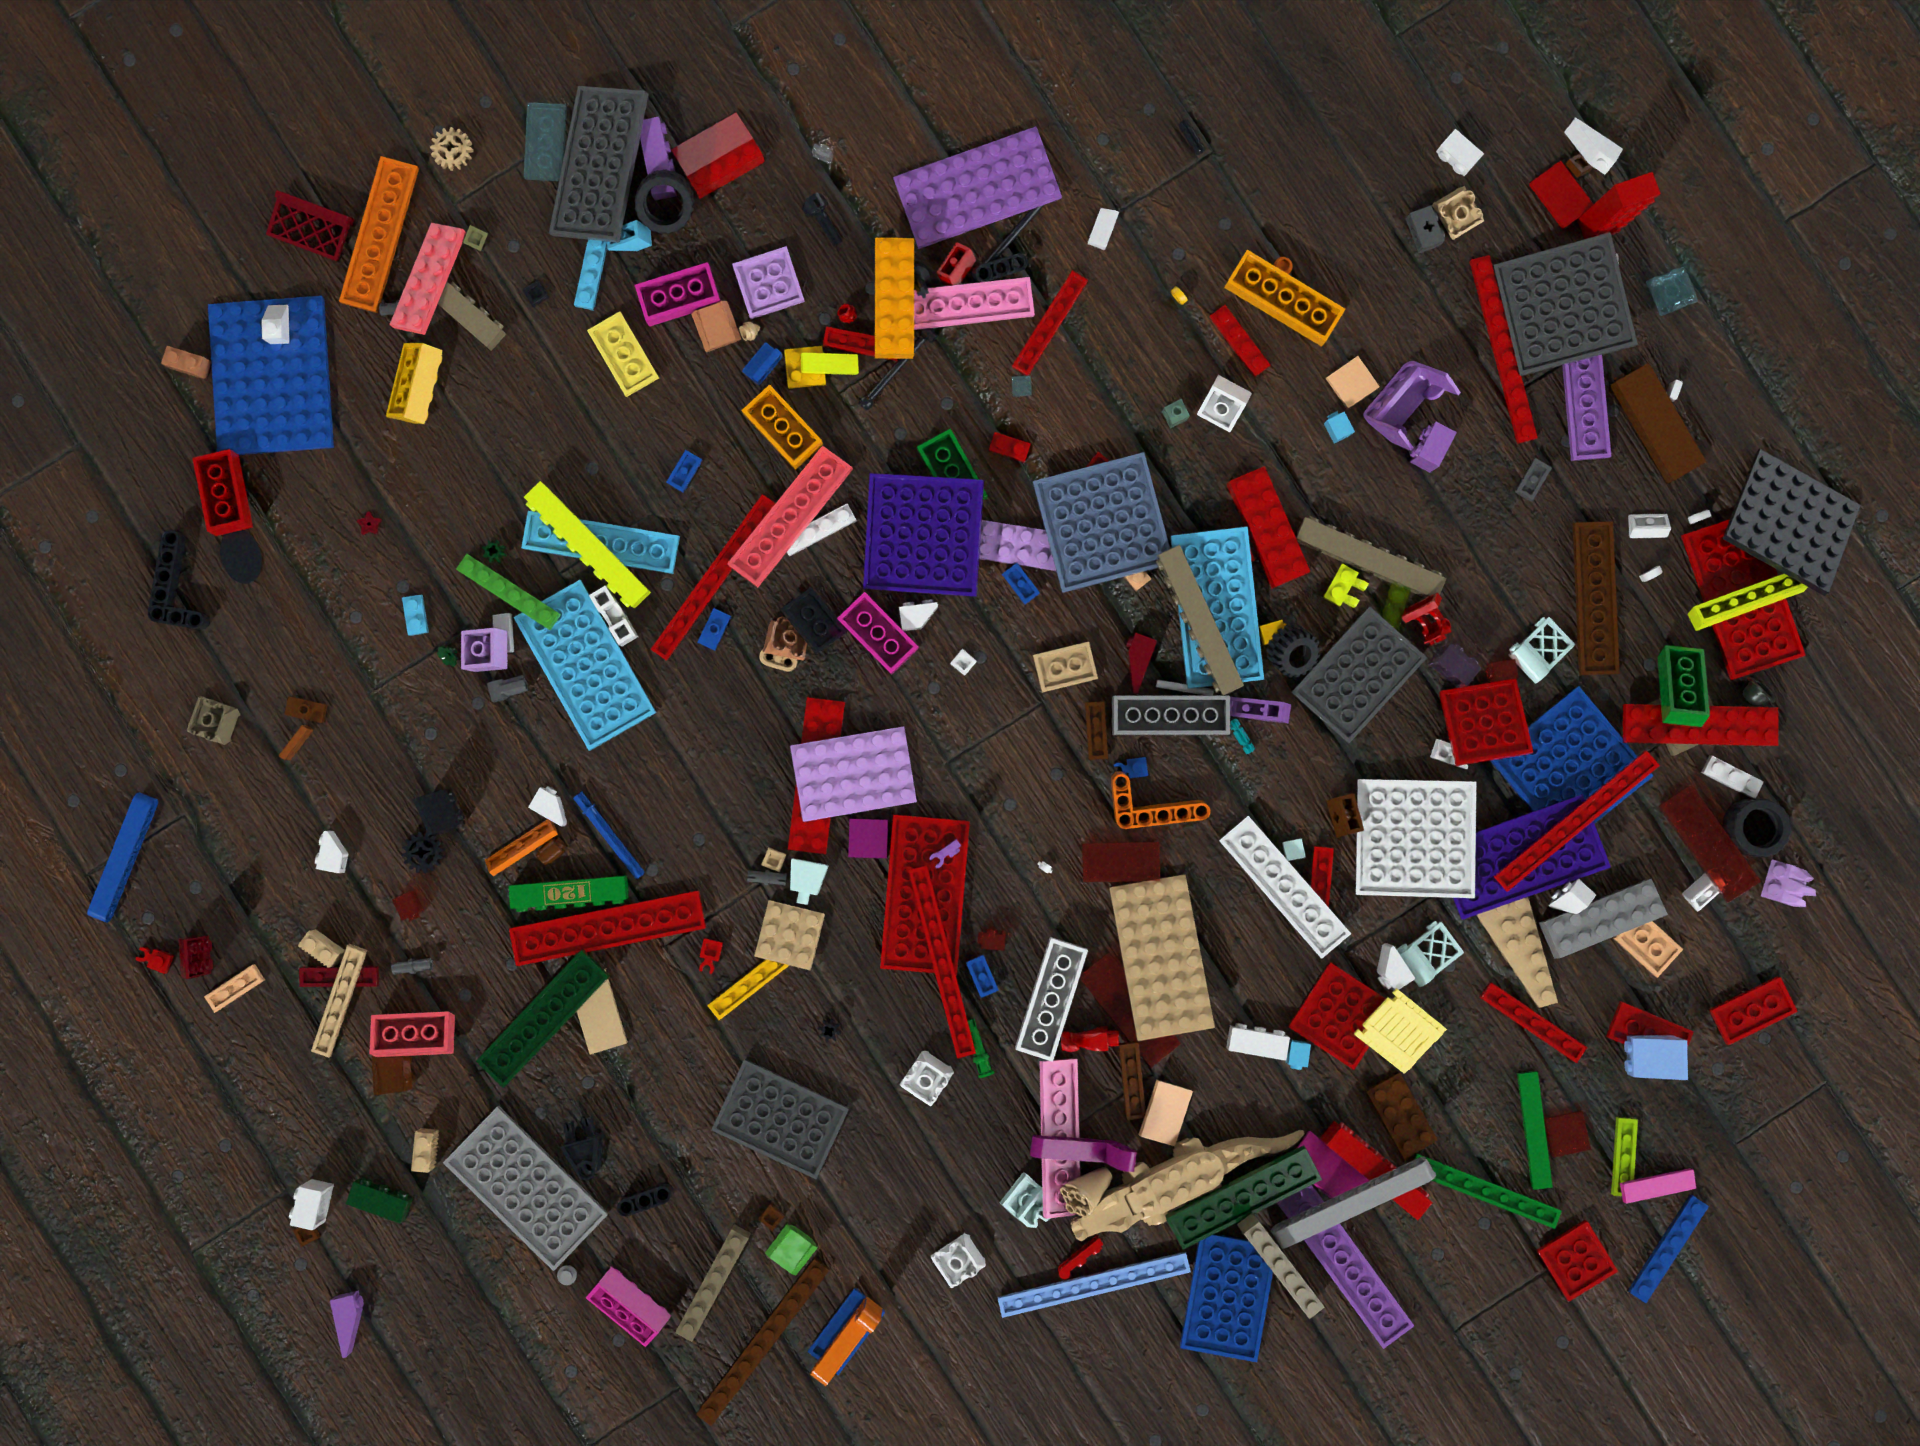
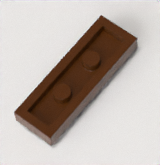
[1085,701,1108,760]

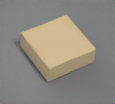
[762,847,787,872]

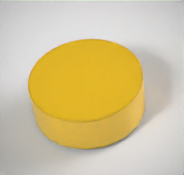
[1170,286,1188,305]

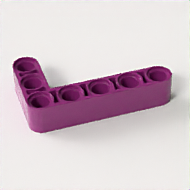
[1030,1135,1137,1172]

